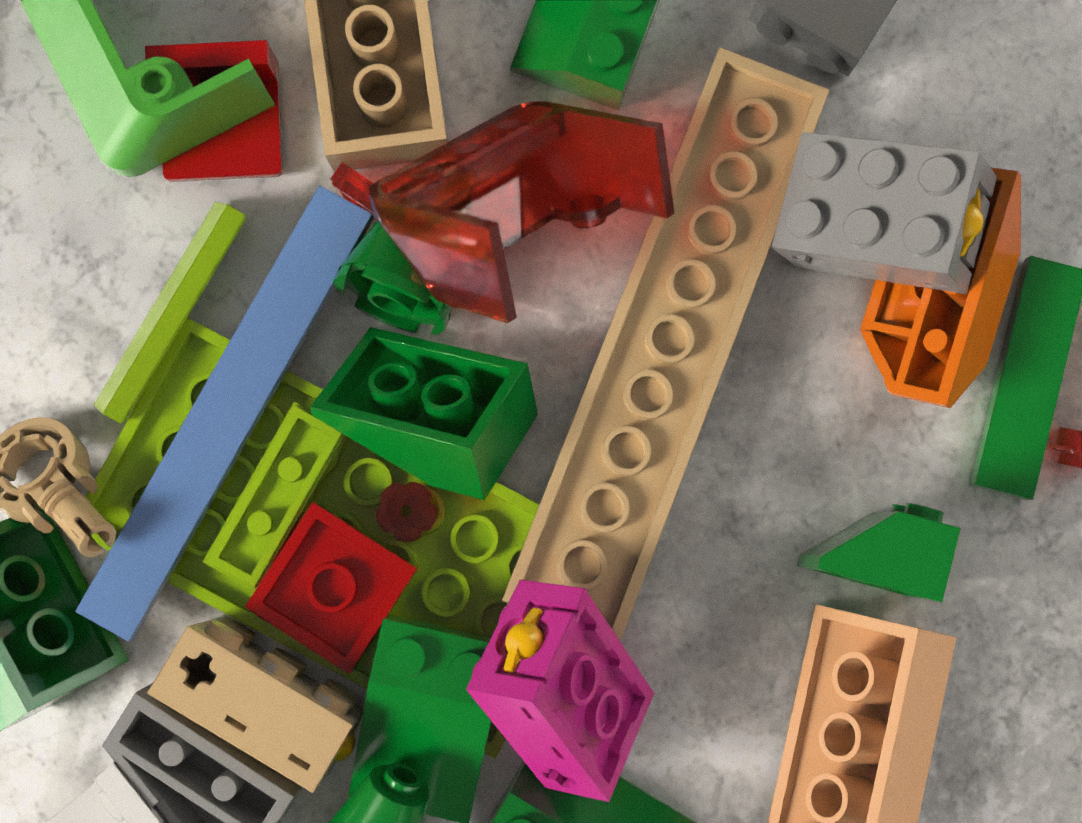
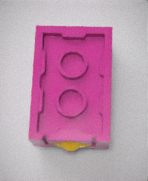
[466,580,654,802]

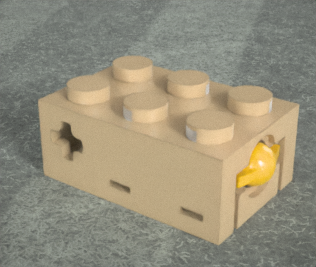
[147,616,364,793]

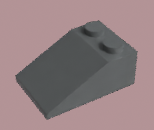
[748,0,897,77]

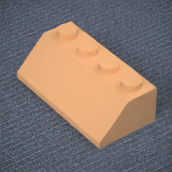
[768,604,957,823]

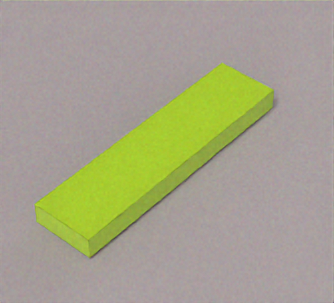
[94,202,246,424]

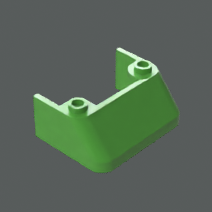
[21,0,275,177]

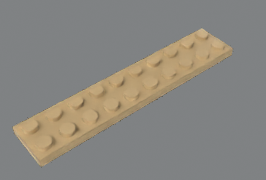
[502,47,829,641]

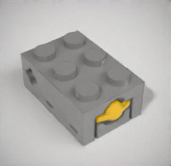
[771,132,997,294]

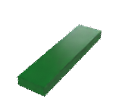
[969,256,1082,500]

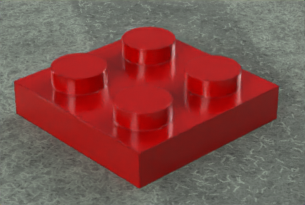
[245,502,418,674]

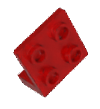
[145,40,283,182]

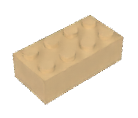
[304,0,450,173]

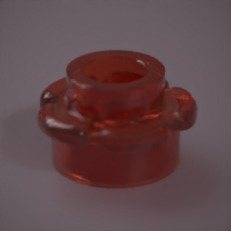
[1049,427,1082,468]
[376,482,437,542]

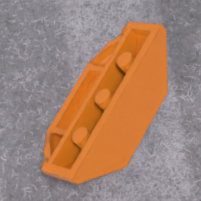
[860,168,1021,408]

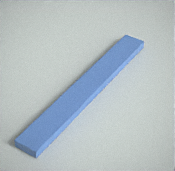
[75,185,374,642]

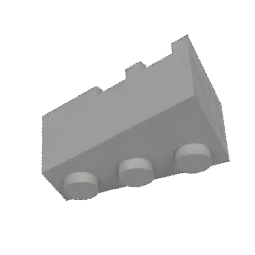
[102,683,303,823]

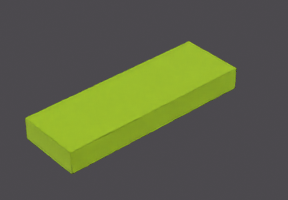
[203,402,347,592]

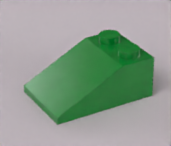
[310,327,538,500]
[348,614,492,823]

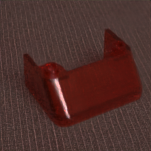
[368,101,675,323]

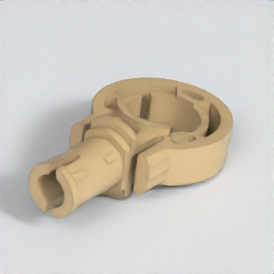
[0,417,116,557]

